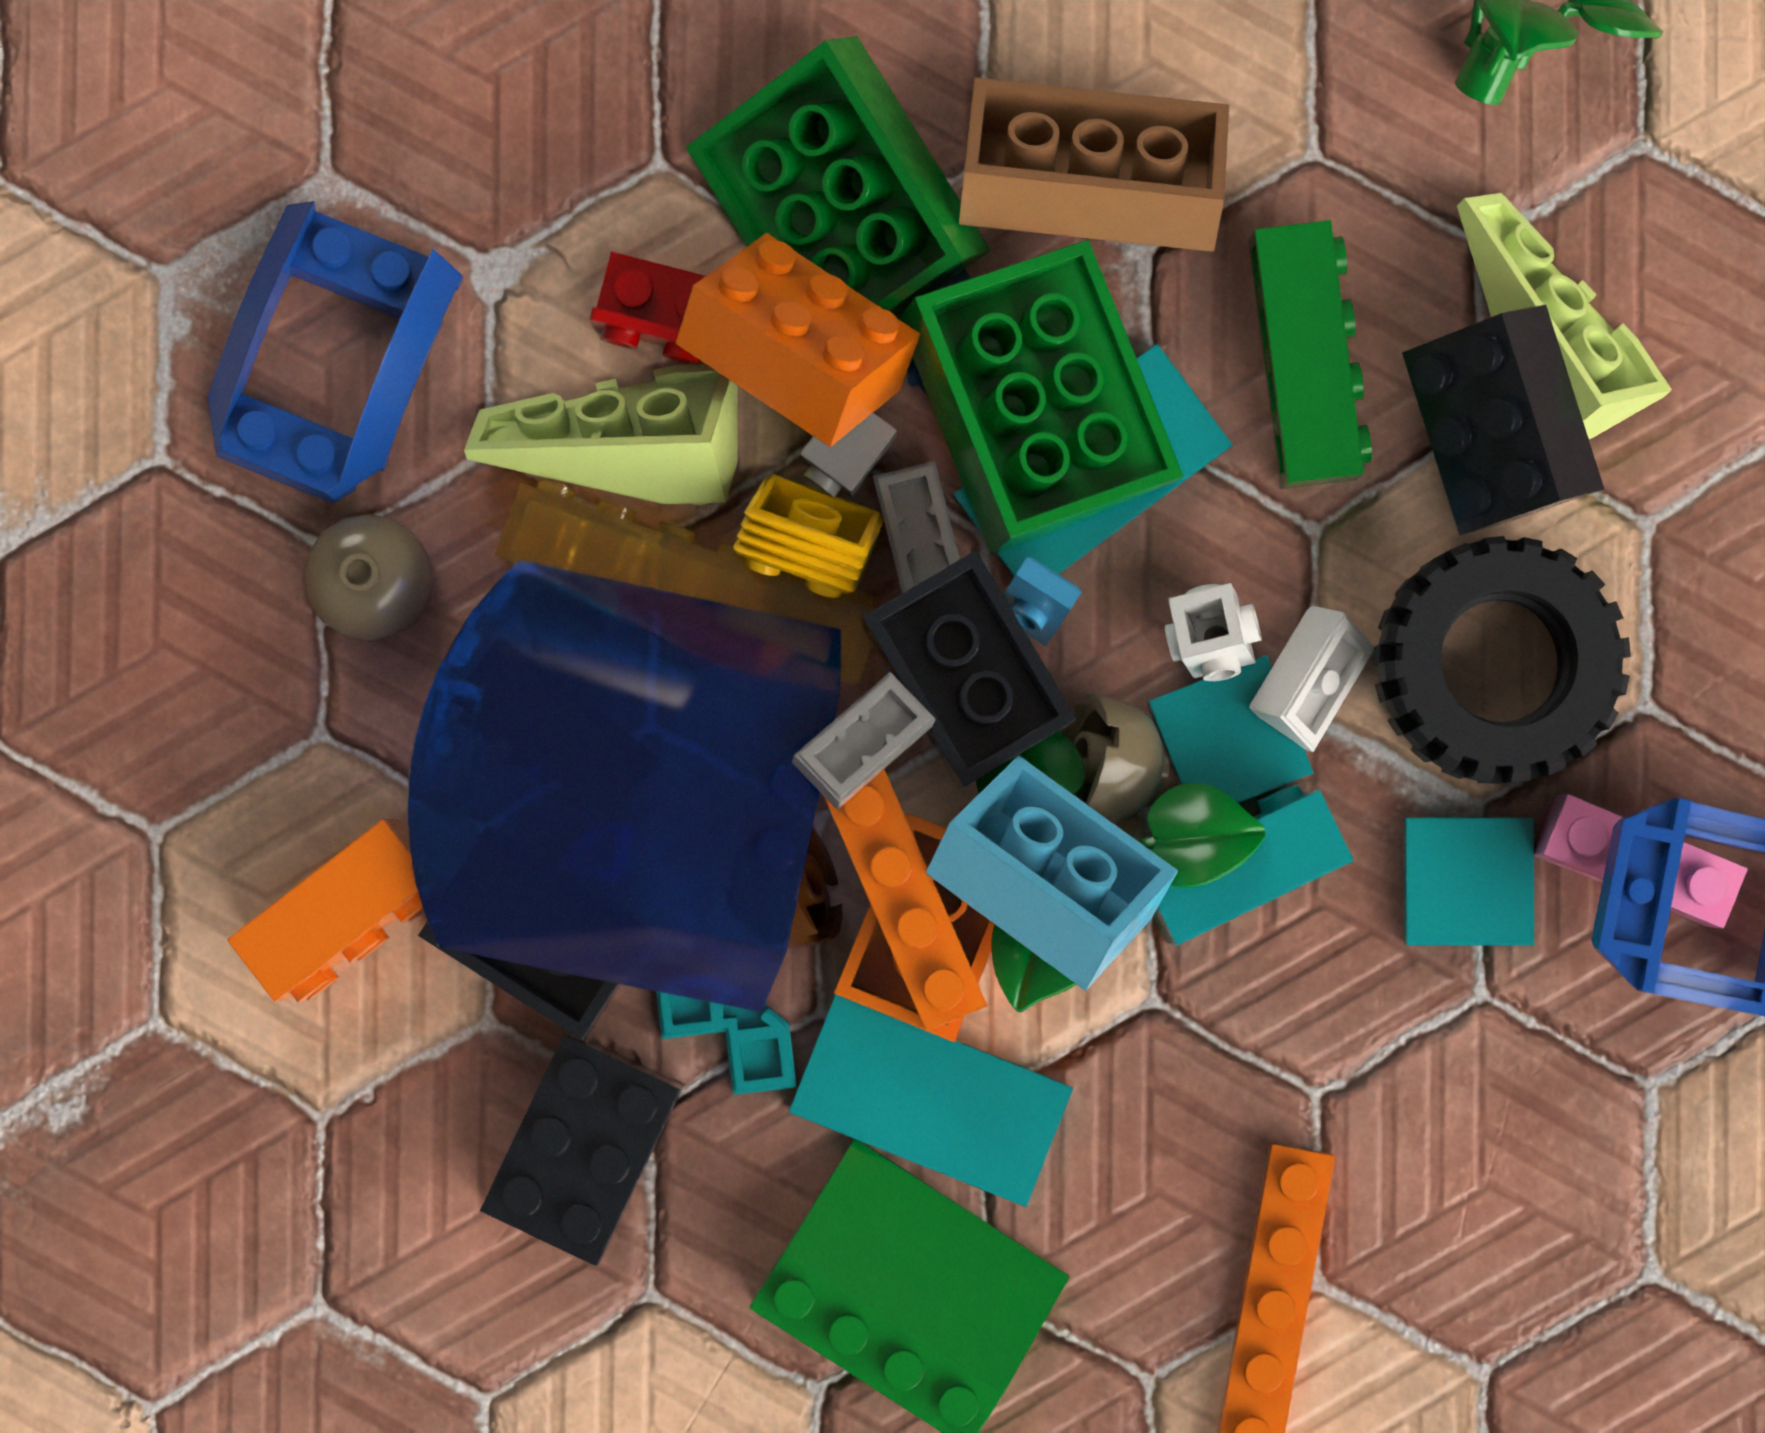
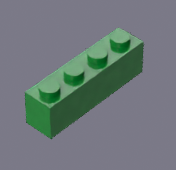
[1248,220,1372,489]

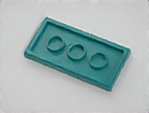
[953,344,1233,578]
[789,994,1073,1207]

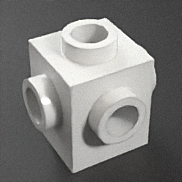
[1165,583,1262,681]

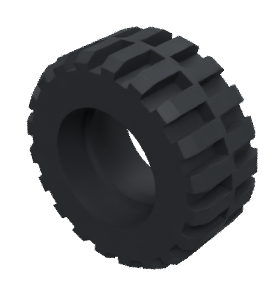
[1373,536,1631,784]

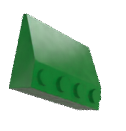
[686,36,991,315]
[898,239,1184,555]
[749,1139,1070,1433]

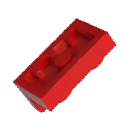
[589,251,706,365]

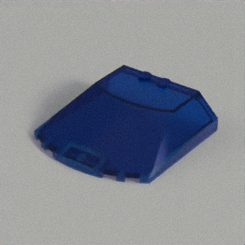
[407,560,841,1012]

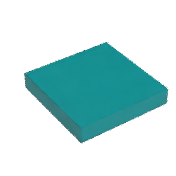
[1147,655,1314,803]
[1403,818,1534,946]

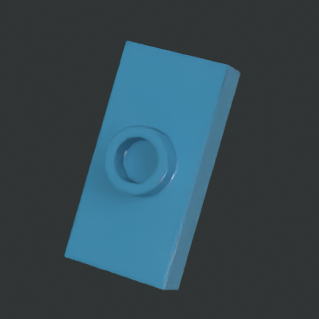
[1003,557,1082,646]

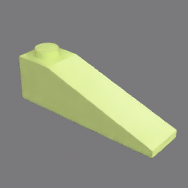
[1457,193,1672,440]
[464,364,738,505]

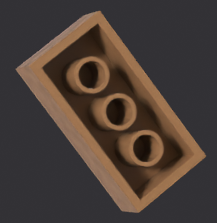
[959,77,1230,252]

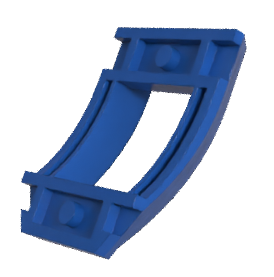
[207,201,463,504]
[1591,798,1765,1017]

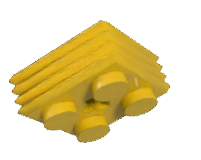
[733,474,884,598]

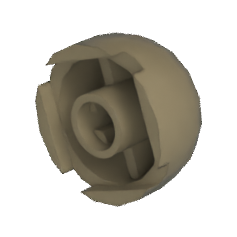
[304,514,434,642]
[1061,693,1169,824]

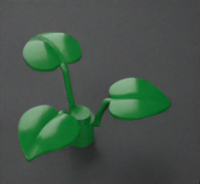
[1455,0,1664,105]
[976,732,1266,1012]

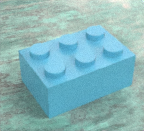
[926,755,1178,991]

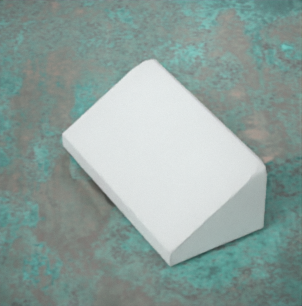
[1249,606,1375,752]

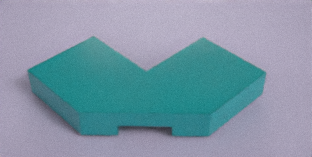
[654,967,797,1095]

